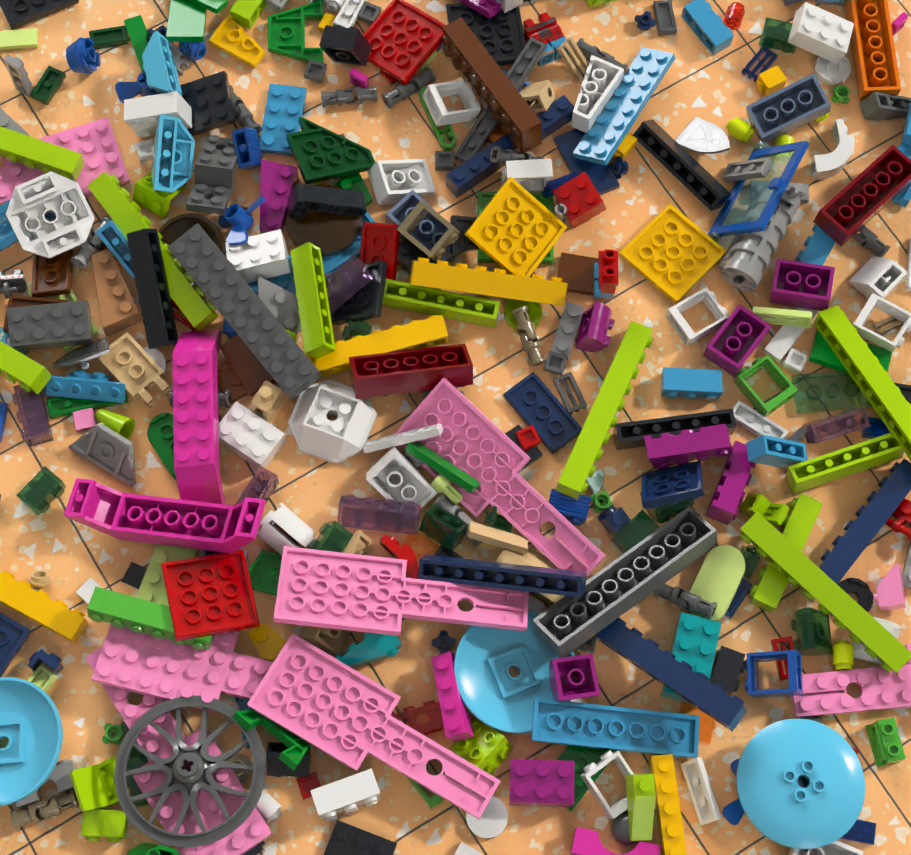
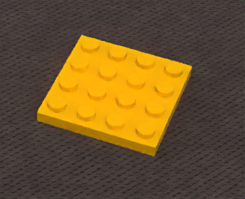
[464,177,567,277]
[619,204,727,304]

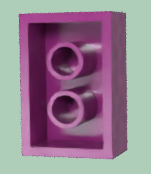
[769,258,835,311]
[703,304,771,377]
[509,759,575,808]

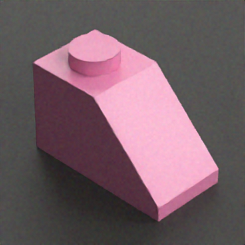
[874,564,906,611]

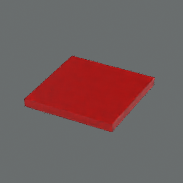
[363,0,446,85]
[161,549,260,641]

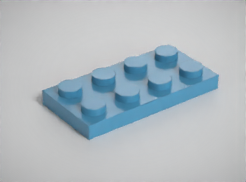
[259,83,307,156]

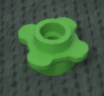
[831,85,850,104]
[590,490,613,513]
[102,723,125,745]

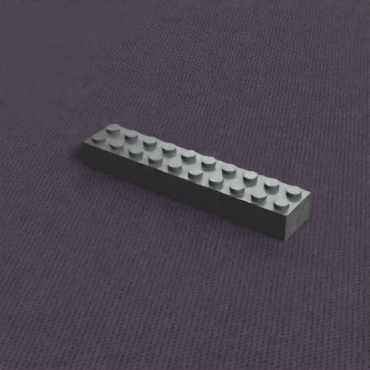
[167,223,323,400]
[532,506,717,658]

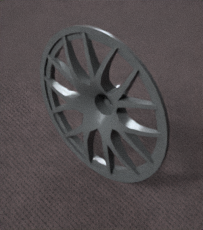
[114,696,266,848]

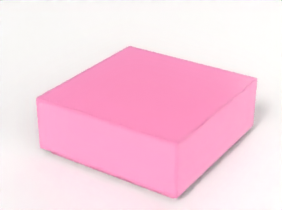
[73,408,96,432]

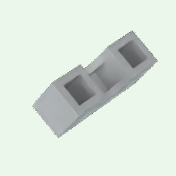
[16,759,77,810]

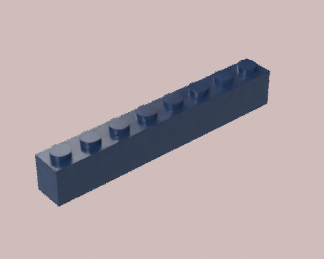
[446,95,574,198]
[815,458,911,584]
[418,555,586,597]
[595,618,747,732]

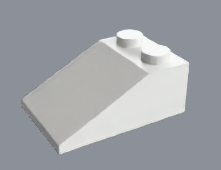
[368,159,436,205]
[366,446,437,520]

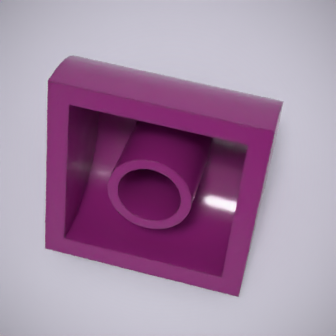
[575,301,615,352]
[549,653,600,702]

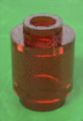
[723,2,745,30]

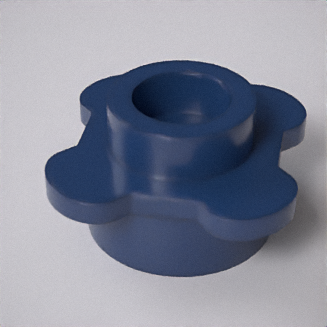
[634,11,656,31]
[610,156,629,179]
[431,630,456,654]

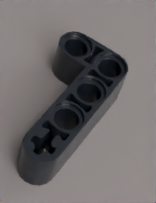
[287,184,367,220]

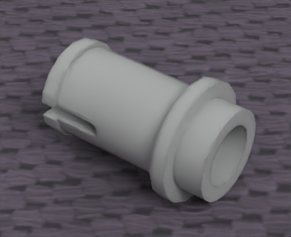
[553,204,567,223]

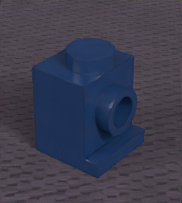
[597,505,630,533]

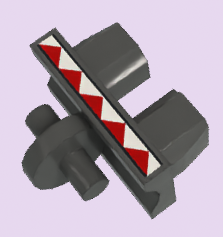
[0,269,28,299]

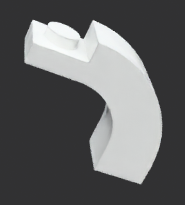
[810,119,855,181]

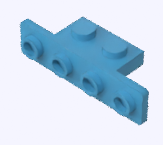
[46,370,126,403]

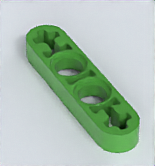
[419,86,457,151]

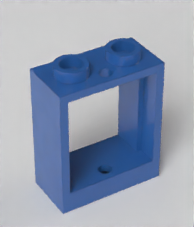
[745,650,803,698]

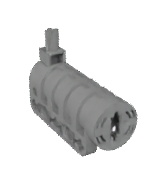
[719,183,804,291]

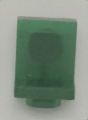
[342,320,373,341]
[484,506,512,533]
[740,545,761,579]

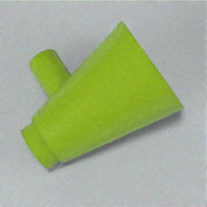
[95,409,135,440]

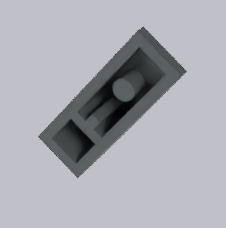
[860,91,911,121]

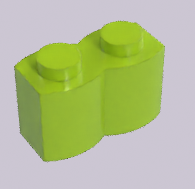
[81,809,128,843]

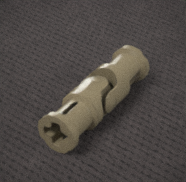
[511,306,546,367]
[11,789,80,830]

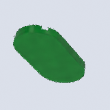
[147,413,177,481]

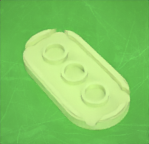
[689,545,746,621]

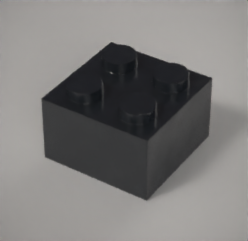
[319,25,372,66]

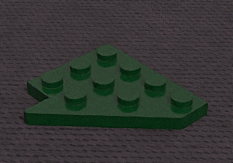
[286,117,375,184]

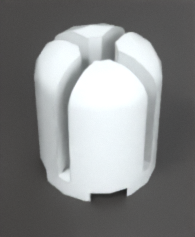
[257,503,314,556]

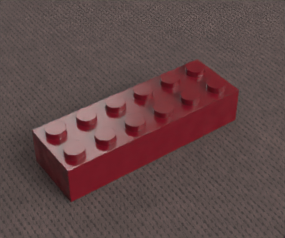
[813,145,911,247]
[349,344,473,399]

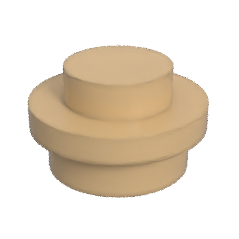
[29,570,50,588]

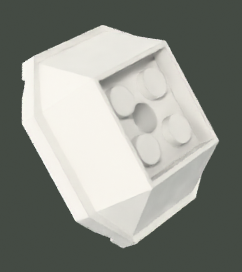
[6,171,95,259]
[288,379,377,465]

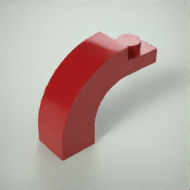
[379,534,419,579]

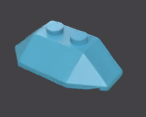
[142,31,182,96]
[151,115,195,193]

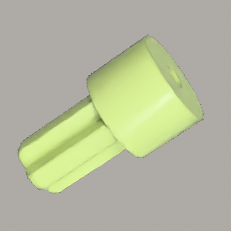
[430,474,463,504]

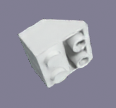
[848,256,908,299]

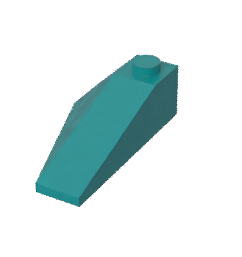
[334,632,401,669]

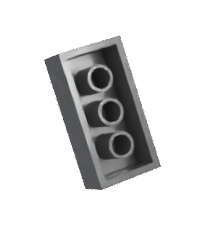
[7,300,93,351]

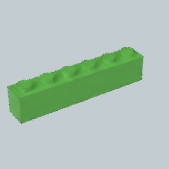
[87,586,214,650]

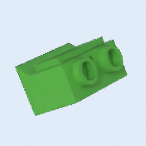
[866,717,906,767]

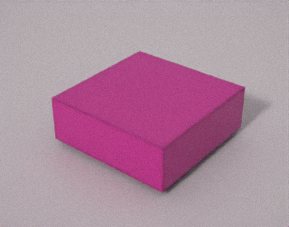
[891,12,909,36]
[349,68,369,88]

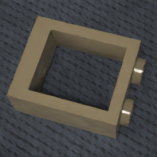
[396,200,460,262]

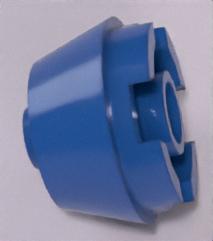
[66,37,101,74]

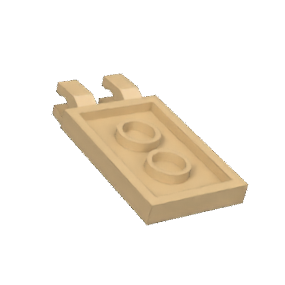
[97,332,171,408]

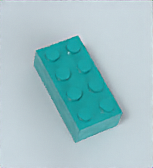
[661,612,722,704]

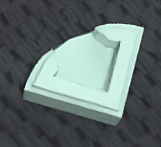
[586,468,604,495]

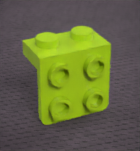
[132,171,187,218]
[451,718,513,775]
[70,756,130,812]

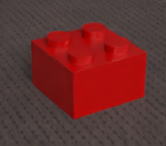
[553,172,606,228]

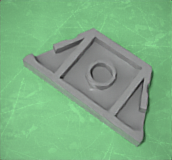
[257,277,301,334]
[68,423,136,487]

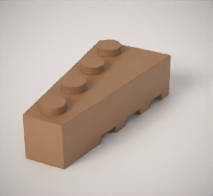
[91,248,142,336]

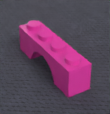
[431,652,474,742]
[570,827,661,855]

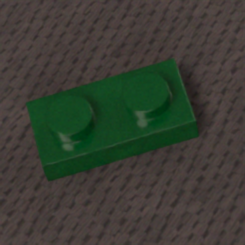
[30,66,66,106]

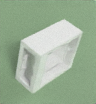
[423,80,481,126]
[501,159,553,192]
[666,287,728,347]
[853,293,911,353]
[580,750,634,819]

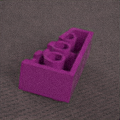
[260,159,299,234]

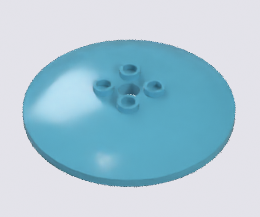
[454,609,575,733]
[0,677,63,806]
[736,719,865,849]

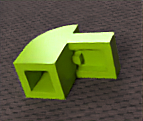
[739,493,790,526]

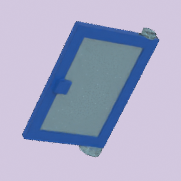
[708,141,809,242]

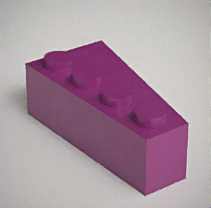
[644,424,733,470]
[705,441,757,525]

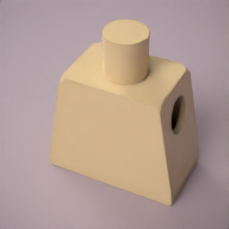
[519,80,556,113]
[251,381,287,423]

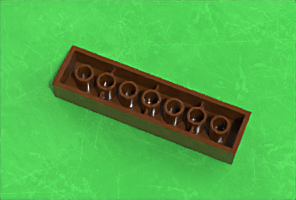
[442,17,542,154]

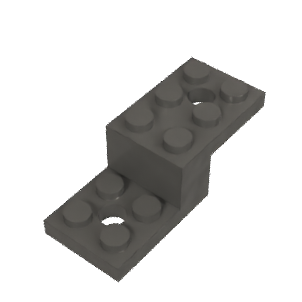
[186,135,238,215]

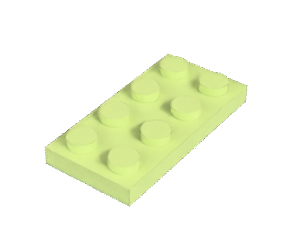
[136,544,199,606]

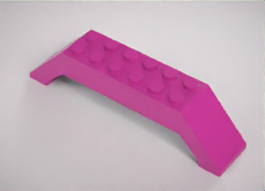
[172,329,225,505]
[64,478,266,553]

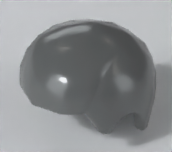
[611,811,638,845]

